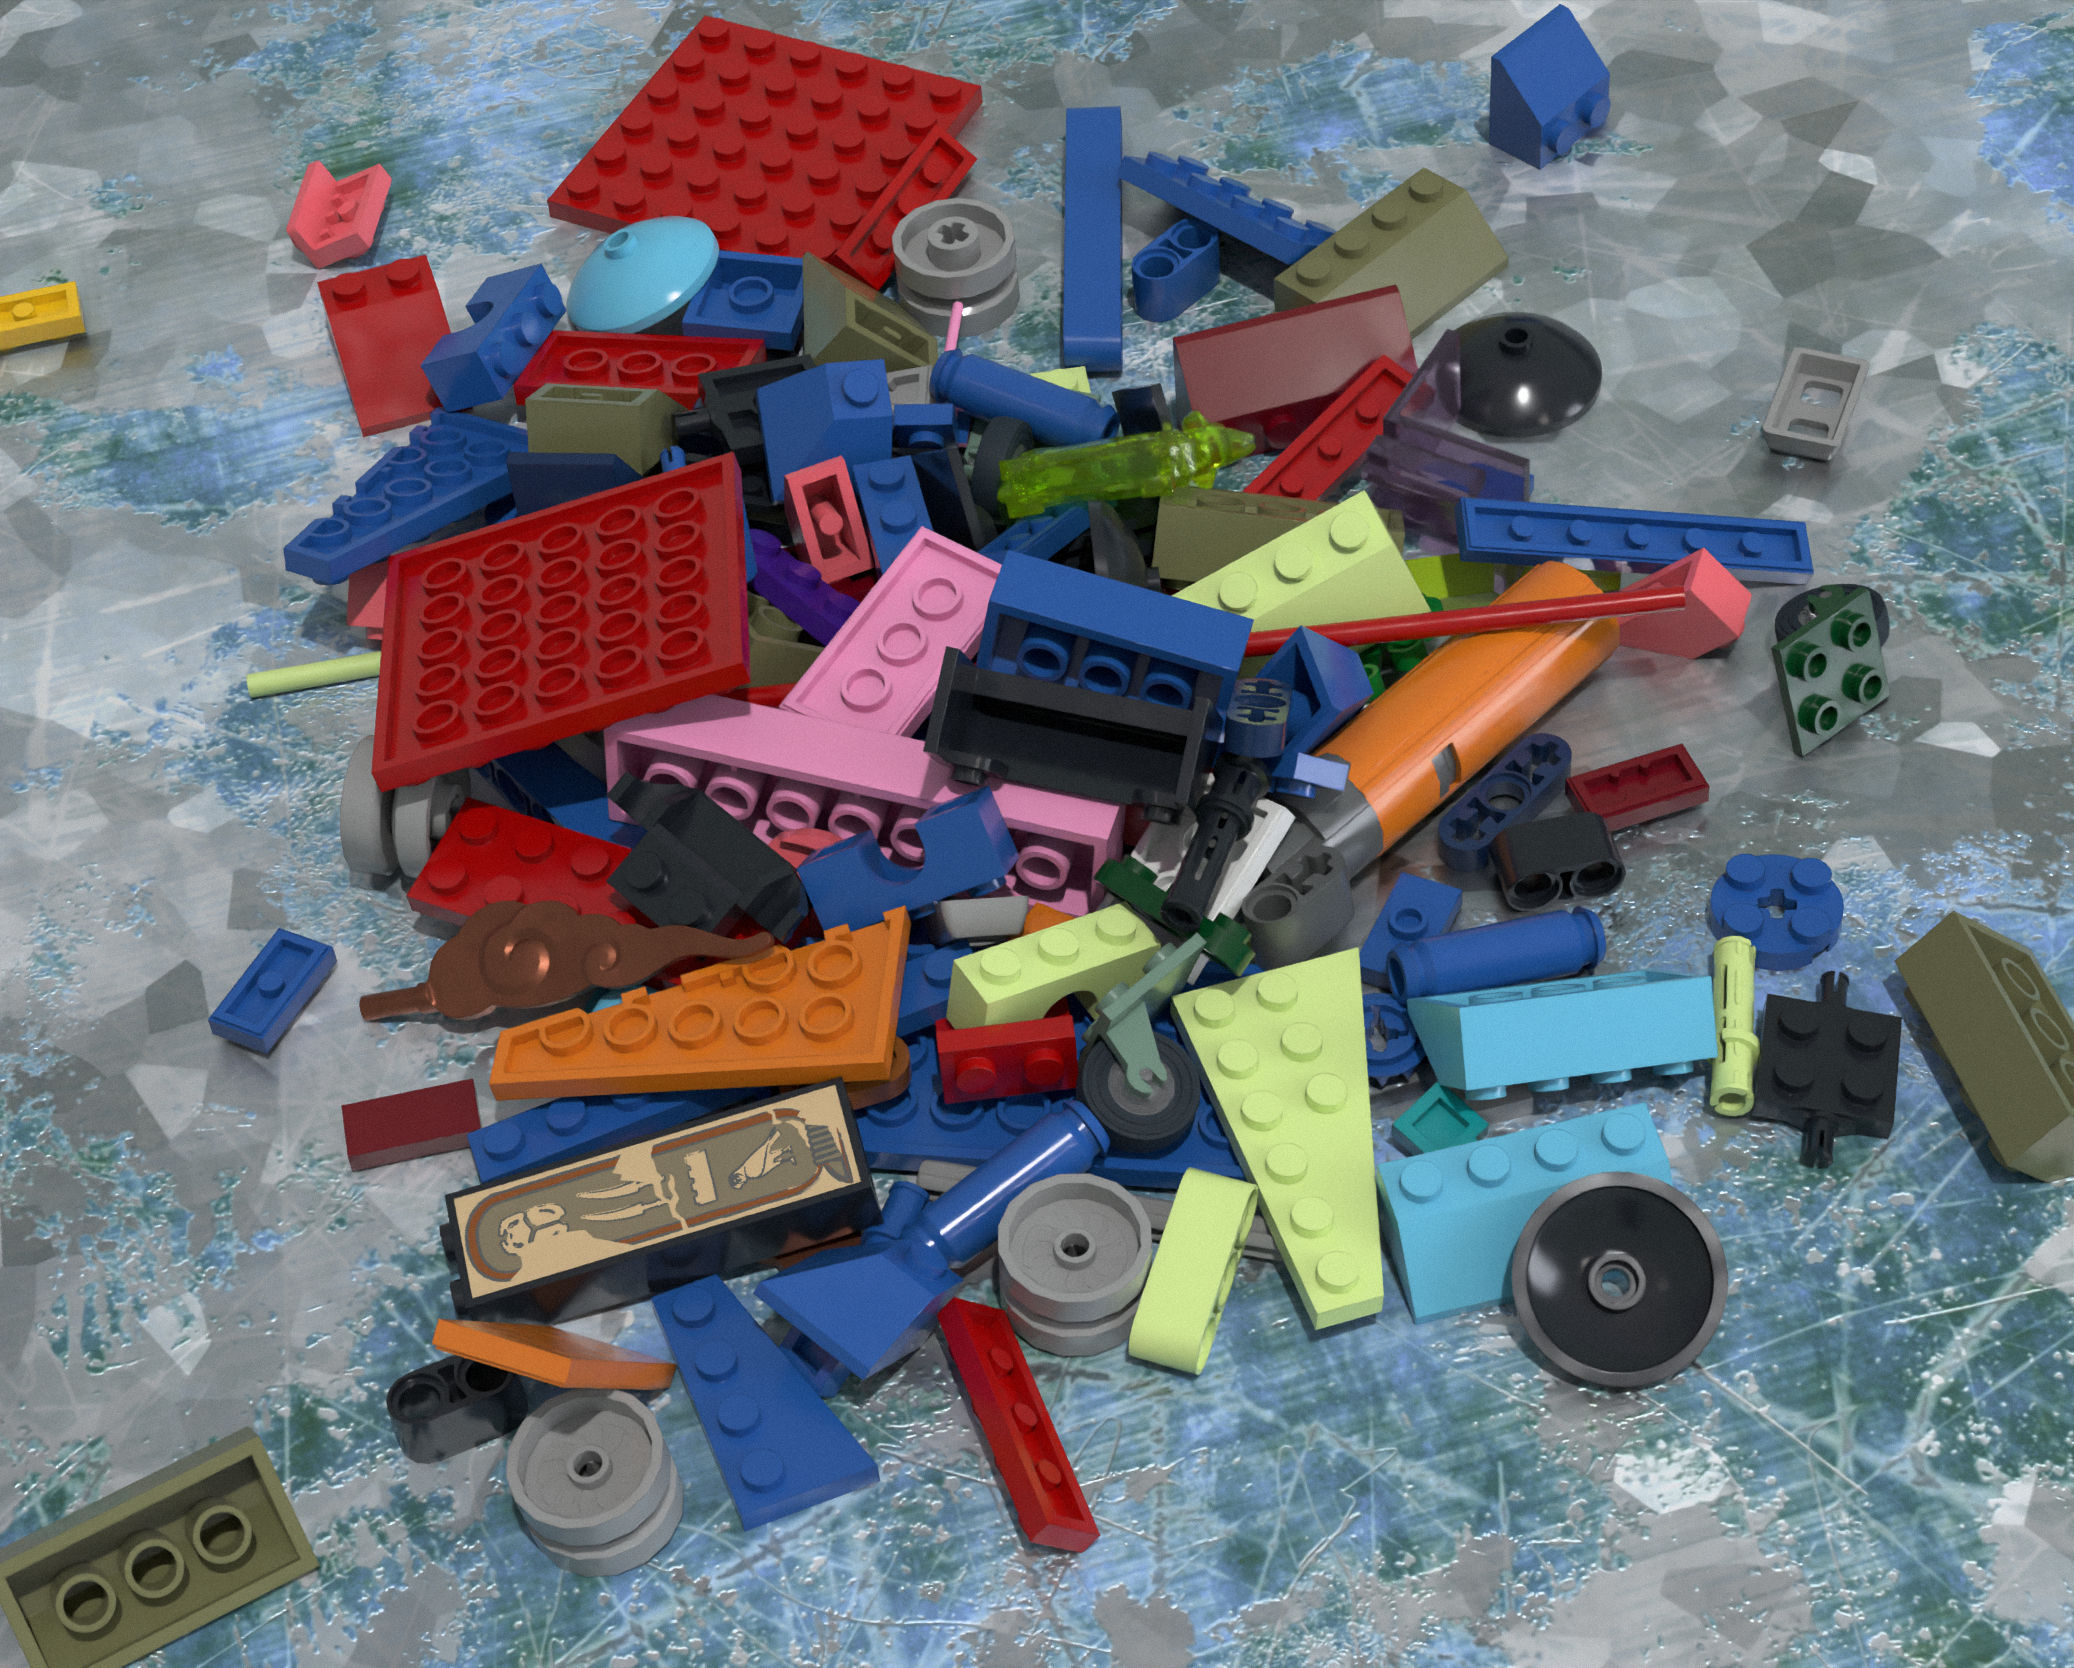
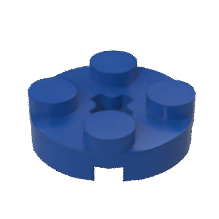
[1709,854,1844,971]

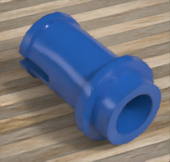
[860,1181,932,1245]

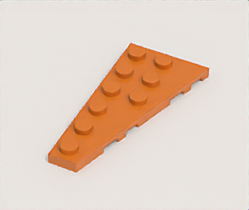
[489,905,911,1101]

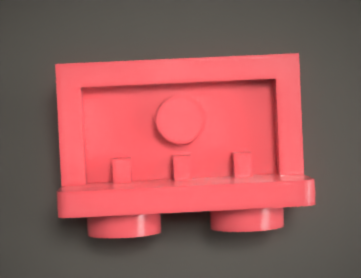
[286,160,392,269]

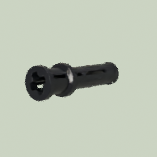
[1159,752,1272,932]

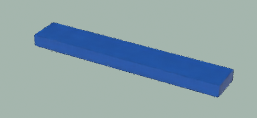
[1454,497,1814,585]

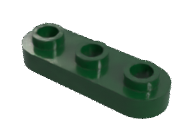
[1092,854,1256,977]

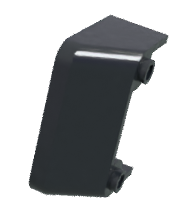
[912,383,1190,574]
[923,646,1224,827]

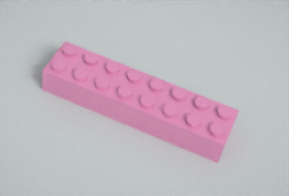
[604,695,1126,918]

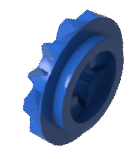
[1362,993,1428,1087]

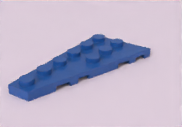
[283,406,529,585]

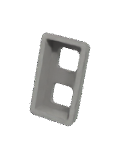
[1763,347,1870,462]
[923,896,1029,947]

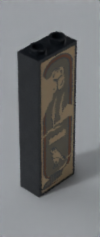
[439,1076,884,1326]

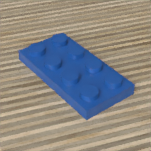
[1116,151,1337,265]

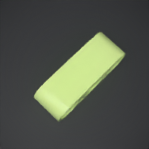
[1128,1167,1259,1375]

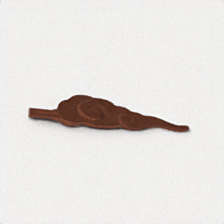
[359,900,775,1021]

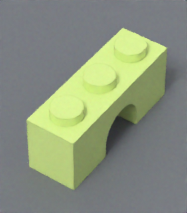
[946,901,1161,1030]

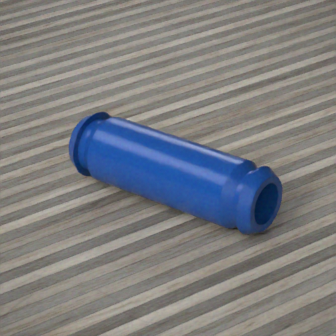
[929,349,1120,461]
[1386,906,1606,1006]
[899,1100,1110,1269]

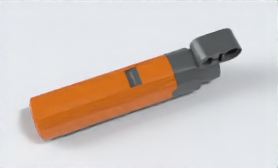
[1241,561,1620,971]

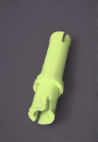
[1707,936,1760,1116]

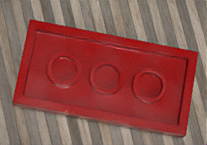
[513,330,767,410]

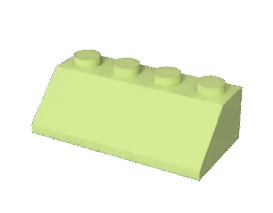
[1172,490,1432,680]

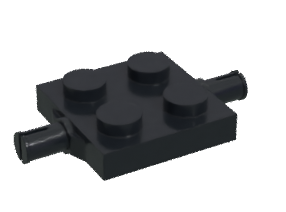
[671,354,816,466]
[1752,971,1902,1168]

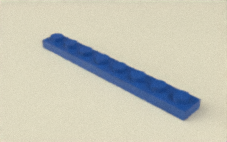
[467,939,973,1184]

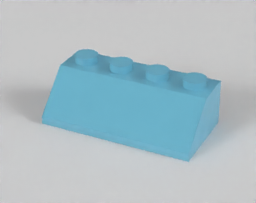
[1407,968,1718,1100]
[1376,1102,1673,1325]

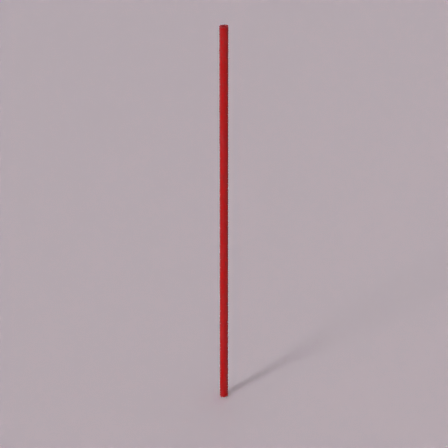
[716,584,1686,709]

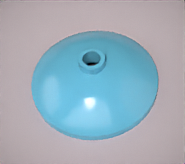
[566,216,719,334]

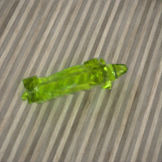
[997,410,1257,518]

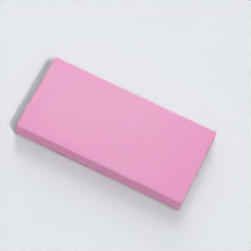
[779,526,1002,738]

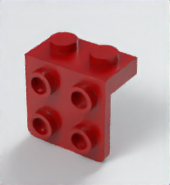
[935,995,1078,1104]

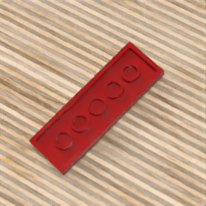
[406,797,812,991]

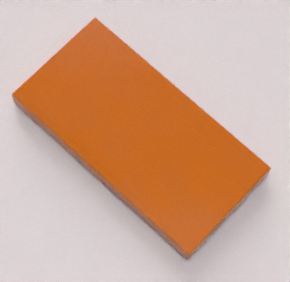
[432,1319,676,1390]

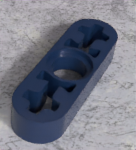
[1224,678,1293,758]
[1438,733,1572,872]

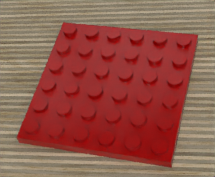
[547,15,983,262]
[371,452,751,793]

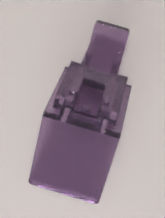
[1361,329,1530,594]

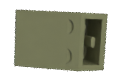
[802,251,938,373]
[525,383,690,476]

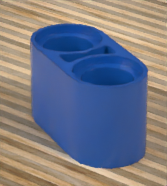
[1131,218,1221,323]

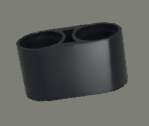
[1489,812,1626,911]
[386,1355,529,1464]

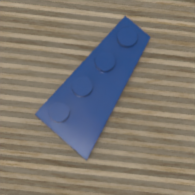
[651,1274,880,1531]

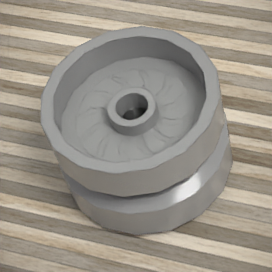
[892,198,1020,338]
[340,735,471,879]
[998,1173,1152,1356]
[506,1388,684,1577]

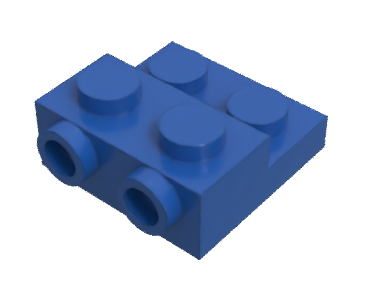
[681,250,804,350]

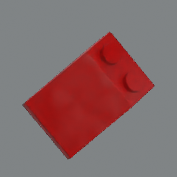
[317,254,473,437]

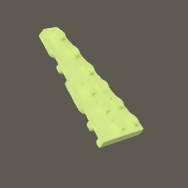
[1170,947,1384,1330]

